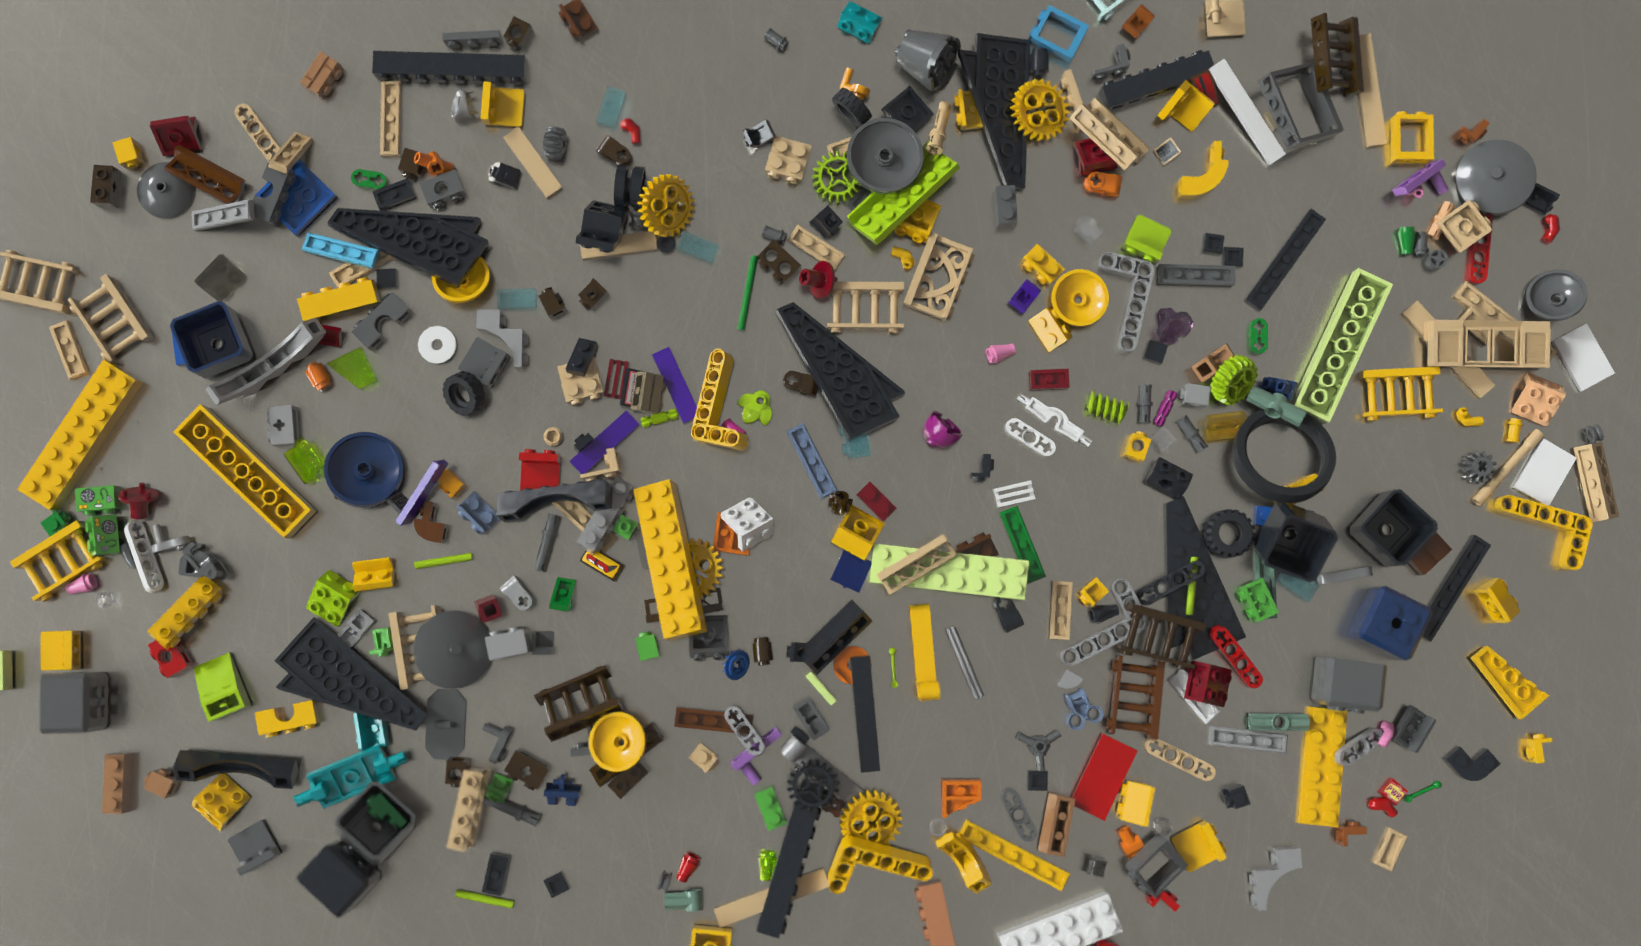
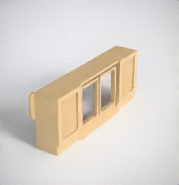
[1424,320,1551,369]

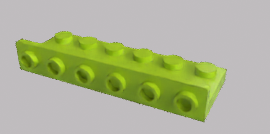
[847,141,960,245]

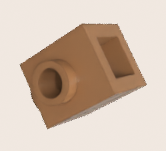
[143,768,178,799]

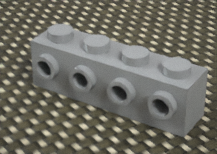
[577,477,634,555]

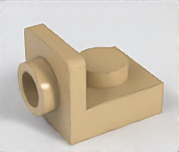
[689,743,719,773]

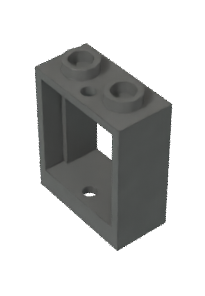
[1125,833,1188,898]

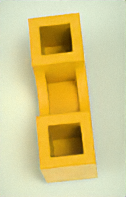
[254,700,321,738]

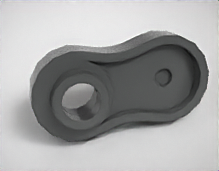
[482,723,513,764]

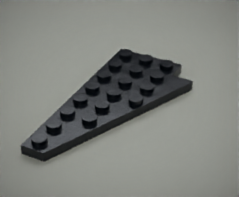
[957,33,1031,190]
[327,208,489,288]
[776,302,905,442]
[1165,496,1246,660]
[274,617,429,731]

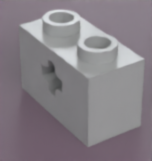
[266,405,299,447]

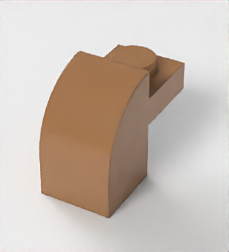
[1191,343,1235,383]

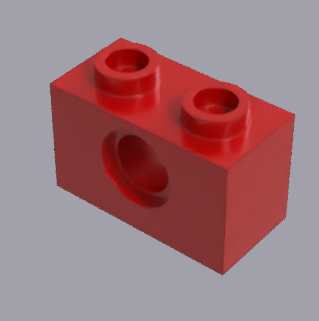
[148,640,193,678]

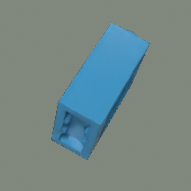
[1029,5,1089,64]

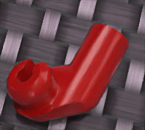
[620,118,641,144]
[1543,214,1560,243]
[1369,798,1398,818]

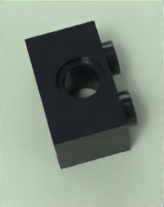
[1145,457,1194,499]

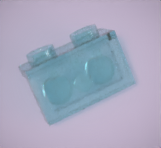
[839,425,871,459]

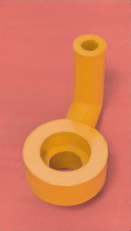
[840,68,871,100]

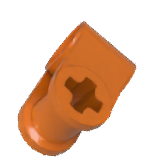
[1084,171,1123,197]

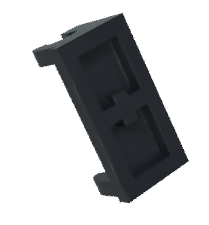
[1523,183,1560,216]

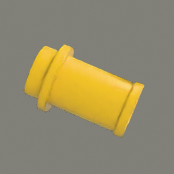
[1507,418,1524,443]

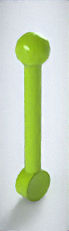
[889,647,898,688]

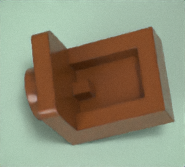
[1122,4,1155,39]
[1455,119,1490,145]
[1336,821,1367,847]

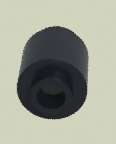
[1030,48,1049,77]

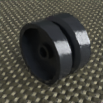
[614,164,646,209]

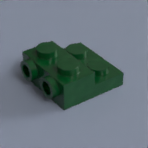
[366,794,408,831]

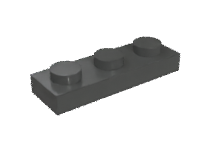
[442,30,502,48]

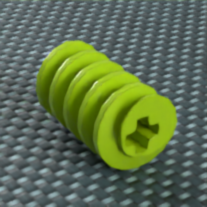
[1086,391,1129,424]

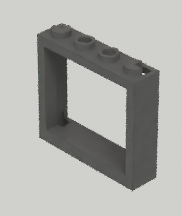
[1257,62,1344,150]

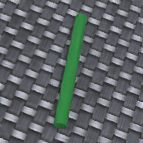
[737,255,758,331]

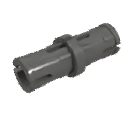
[1137,384,1153,424]
[1176,415,1208,453]

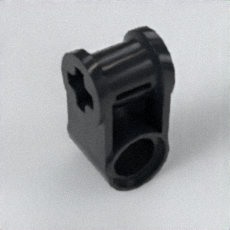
[994,597,1024,633]

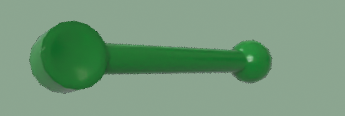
[1404,781,1442,803]

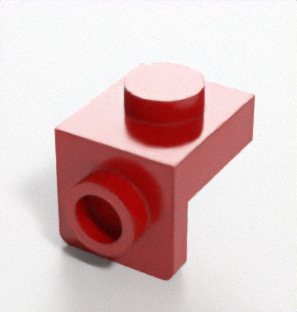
[1147,891,1180,912]

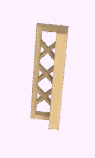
[1574,442,1619,522]
[877,534,957,595]

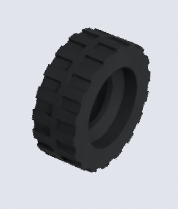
[832,87,872,128]
[442,371,485,416]

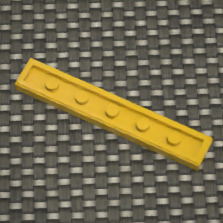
[959,819,1070,891]

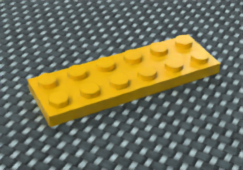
[1298,707,1348,827]

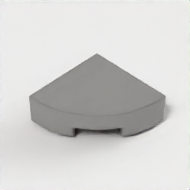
[1057,669,1084,689]

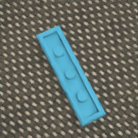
[302,232,380,269]

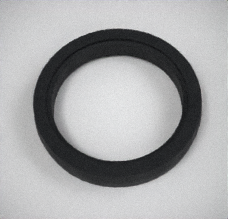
[1232,409,1336,503]

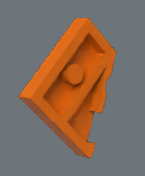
[713,512,750,556]
[942,779,982,818]

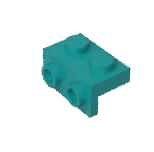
[837,1,883,43]
[353,713,390,750]

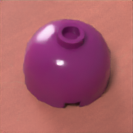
[924,411,963,448]

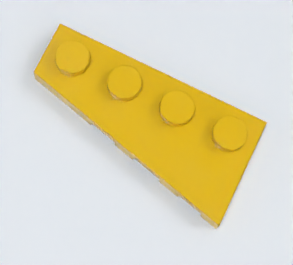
[1471,646,1549,720]

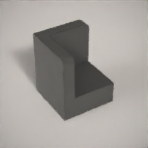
[532,631,554,655]

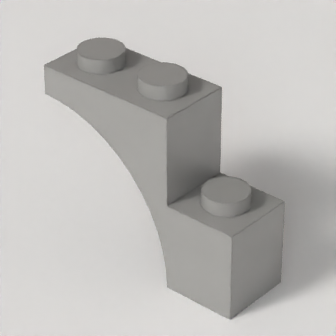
[476,309,528,370]
[1249,846,1302,911]

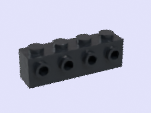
[796,600,872,675]

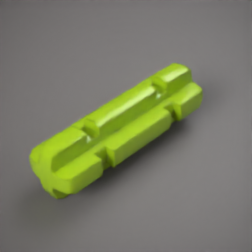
[641,409,678,427]

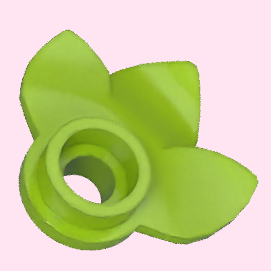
[737,390,773,426]

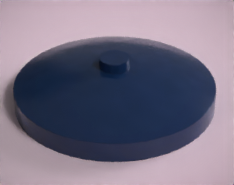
[324,432,403,507]

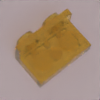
[1204,410,1246,442]

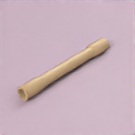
[1472,429,1544,507]

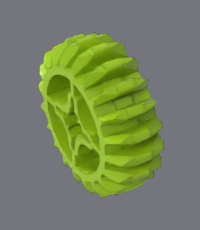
[812,151,861,203]
[1210,355,1258,405]

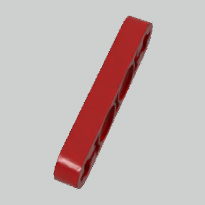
[1467,212,1493,285]
[1210,625,1263,689]

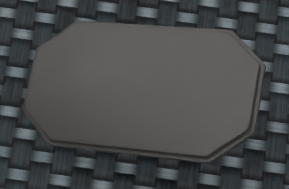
[425,689,466,760]

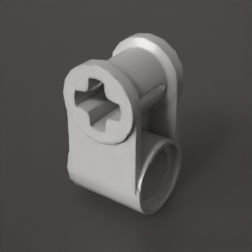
[500,575,536,611]

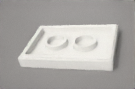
[1552,323,1615,392]
[1513,438,1576,506]

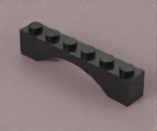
[496,479,613,522]
[173,750,298,789]

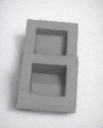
[336,608,374,649]

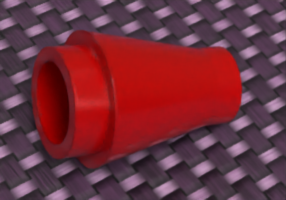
[676,852,701,883]

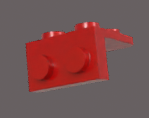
[519,449,561,491]

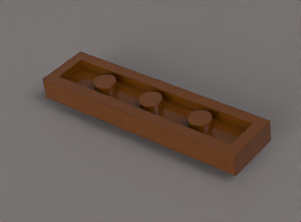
[674,707,754,734]

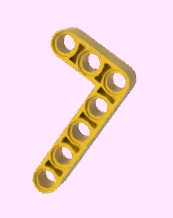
[691,349,748,450]
[1494,495,1593,571]
[910,603,940,701]
[828,836,933,894]

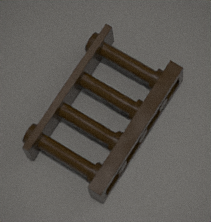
[1311,13,1364,96]
[1116,602,1206,670]
[534,665,624,742]

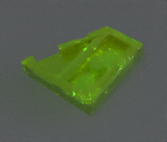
[327,347,378,390]

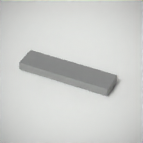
[192,199,255,231]
[1208,725,1288,754]

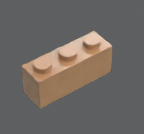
[102,753,132,814]
[1038,793,1075,857]

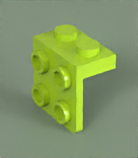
[1122,215,1171,264]
[306,570,360,627]

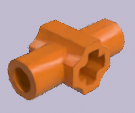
[414,151,454,176]
[1118,826,1144,859]

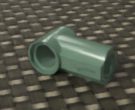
[664,889,703,911]

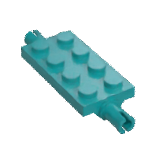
[293,744,408,809]

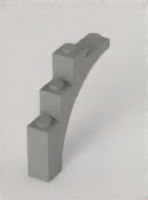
[206,317,327,405]

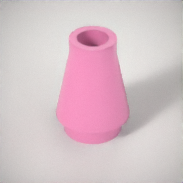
[986,343,1016,364]
[66,573,97,595]

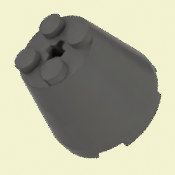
[894,29,961,92]

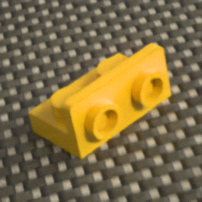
[1021,244,1065,286]
[352,557,395,592]

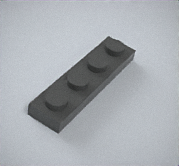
[1158,264,1236,286]

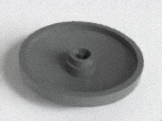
[847,118,923,194]
[1456,140,1537,215]
[413,611,490,689]

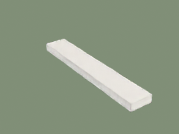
[1208,59,1285,165]

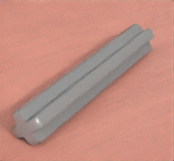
[946,626,984,699]

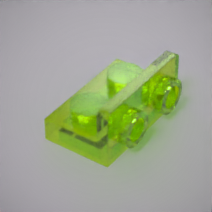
[284,437,324,484]

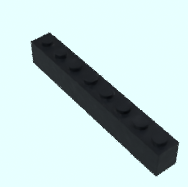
[372,51,528,85]
[756,779,827,939]

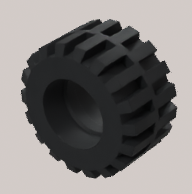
[1203,509,1256,558]

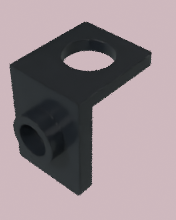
[786,642,806,662]

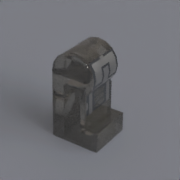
[1081,853,1107,877]

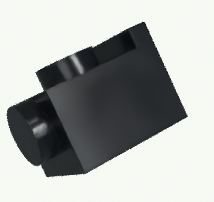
[809,205,843,238]
[1221,784,1250,809]

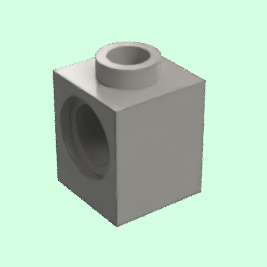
[1180,383,1211,408]

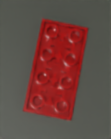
[1071,733,1138,821]

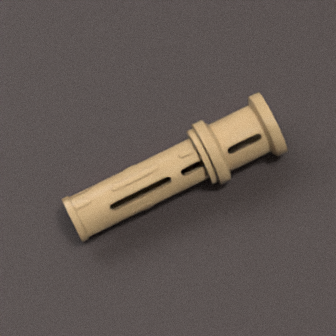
[926,101,951,155]

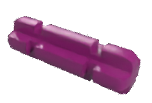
[1154,390,1178,427]

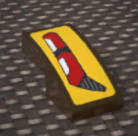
[579,550,625,582]

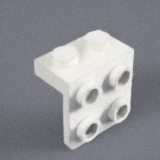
[721,498,774,552]

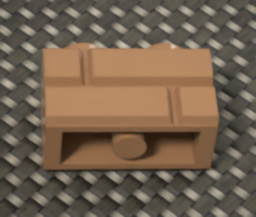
[300,51,343,98]

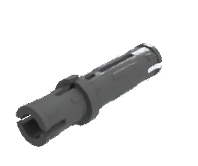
[533,513,560,572]
[482,795,541,827]

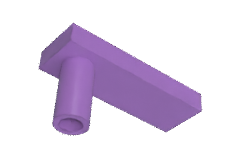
[1392,159,1449,196]
[730,726,782,785]

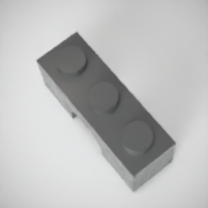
[253,160,296,225]
[351,292,413,351]

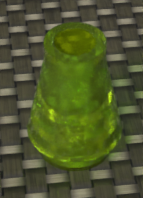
[758,850,777,881]

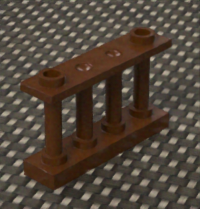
[1106,656,1165,740]

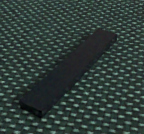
[1245,208,1326,311]
[1422,535,1491,642]
[850,655,880,773]

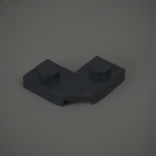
[1444,746,1501,781]

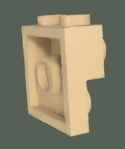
[765,136,812,184]
[1436,199,1492,253]
[557,356,604,406]

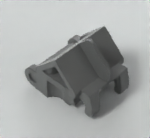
[178,542,227,580]

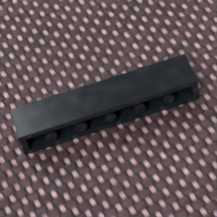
[1099,50,1214,111]

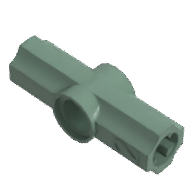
[1246,385,1307,427]
[1248,713,1310,731]

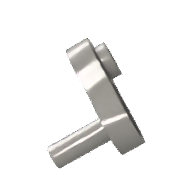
[151,524,191,554]

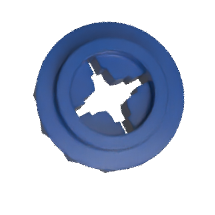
[723,649,749,680]

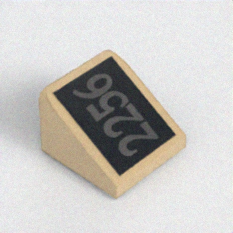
[1153,137,1181,166]

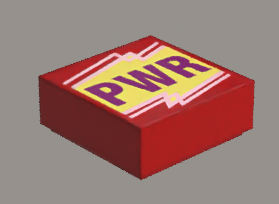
[1379,778,1408,806]

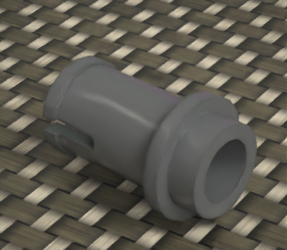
[764,28,789,51]
[762,225,787,244]
[1414,231,1429,257]
[118,543,136,568]

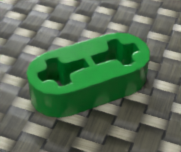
[351,169,388,190]
[1249,318,1268,355]

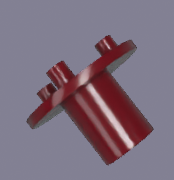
[799,261,838,299]
[118,482,159,520]

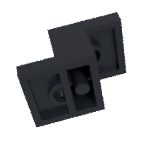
[575,200,630,253]

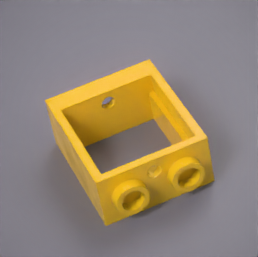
[1390,112,1434,164]

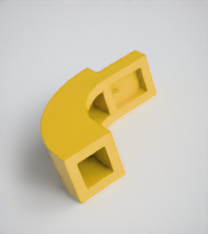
[1178,141,1229,199]
[936,832,992,894]

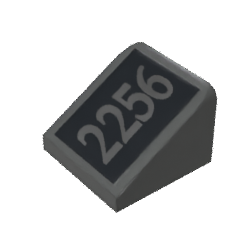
[386,492,408,514]

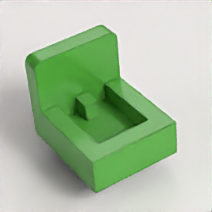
[369,627,394,657]

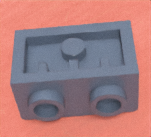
[456,491,501,535]

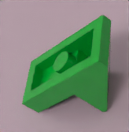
[549,577,576,612]

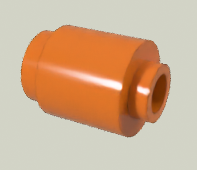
[305,361,332,391]

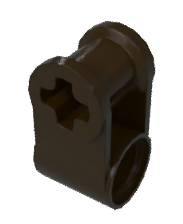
[595,134,633,166]
[783,371,818,397]

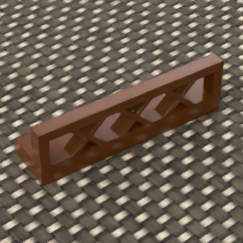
[165,145,245,204]

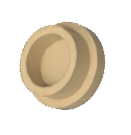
[544,427,563,446]

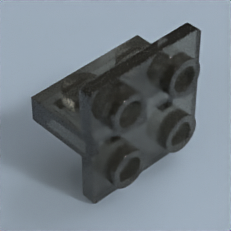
[194,254,246,302]

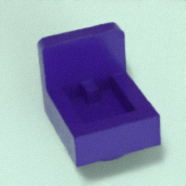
[1008,279,1041,314]

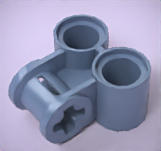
[1065,688,1104,730]

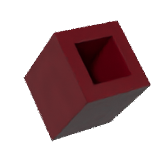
[474,595,502,623]

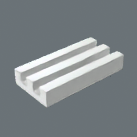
[993,480,1035,508]

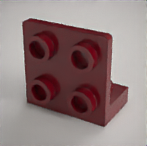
[1184,661,1232,707]

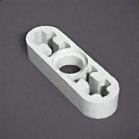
[1005,418,1056,457]

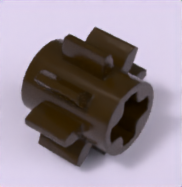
[828,491,853,515]

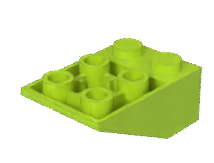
[193,652,251,722]

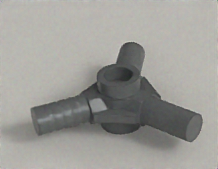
[1016,730,1062,771]

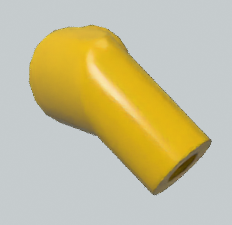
[891,246,915,269]
[1456,407,1484,427]

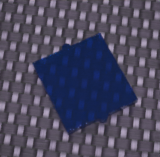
[830,550,872,593]

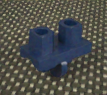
[1261,377,1299,402]
[544,774,582,806]

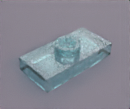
[596,86,626,129]
[676,231,718,263]
[497,288,536,309]
[1276,572,1319,602]

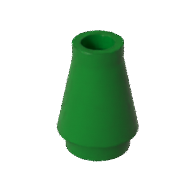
[1397,227,1417,254]

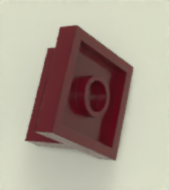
[150,115,201,156]
[1075,138,1118,176]

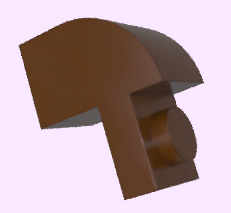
[414,501,448,544]

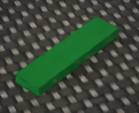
[999,506,1046,584]

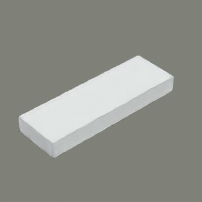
[1167,669,1220,724]

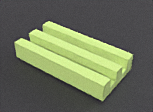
[806,672,836,705]

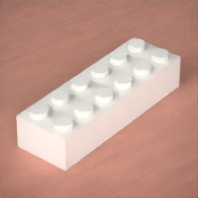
[997,891,1123,946]

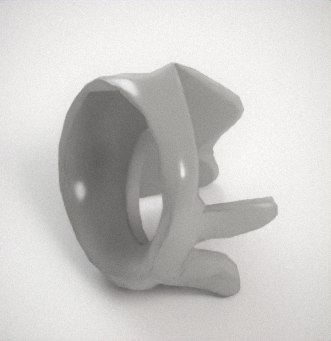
[451,89,479,119]

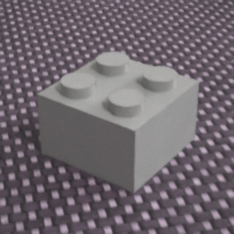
[485,626,532,660]

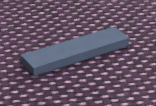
[786,423,838,499]

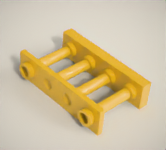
[1358,367,1443,421]
[10,520,107,602]

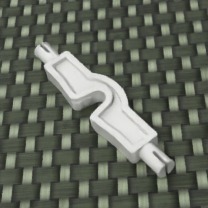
[1017,393,1093,447]

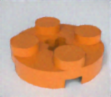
[833,646,872,684]

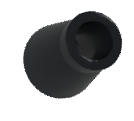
[1089,604,1119,624]

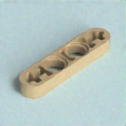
[235,104,280,161]
[1144,739,1216,781]

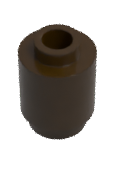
[752,637,773,666]

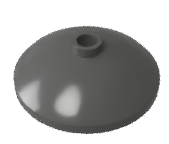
[137,162,195,219]
[1526,270,1587,321]

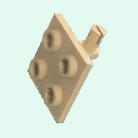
[1205,0,1246,37]

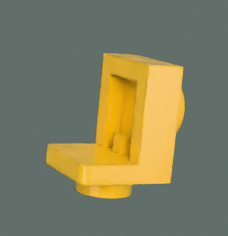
[1078,577,1109,607]
[1526,734,1553,763]

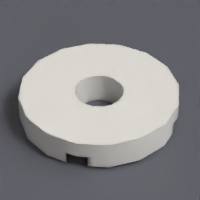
[418,326,457,364]

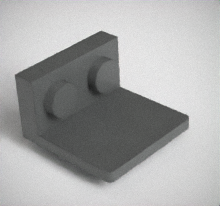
[458,337,510,388]
[228,820,281,876]

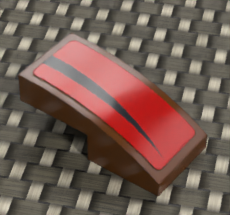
[1190,70,1220,108]

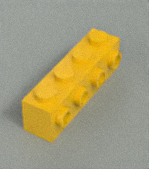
[297,277,381,321]
[147,576,223,650]

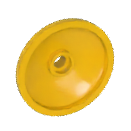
[432,257,490,303]
[1051,269,1109,326]
[589,712,646,772]

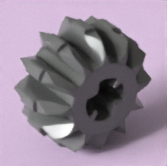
[542,126,567,159]
[1462,451,1497,483]

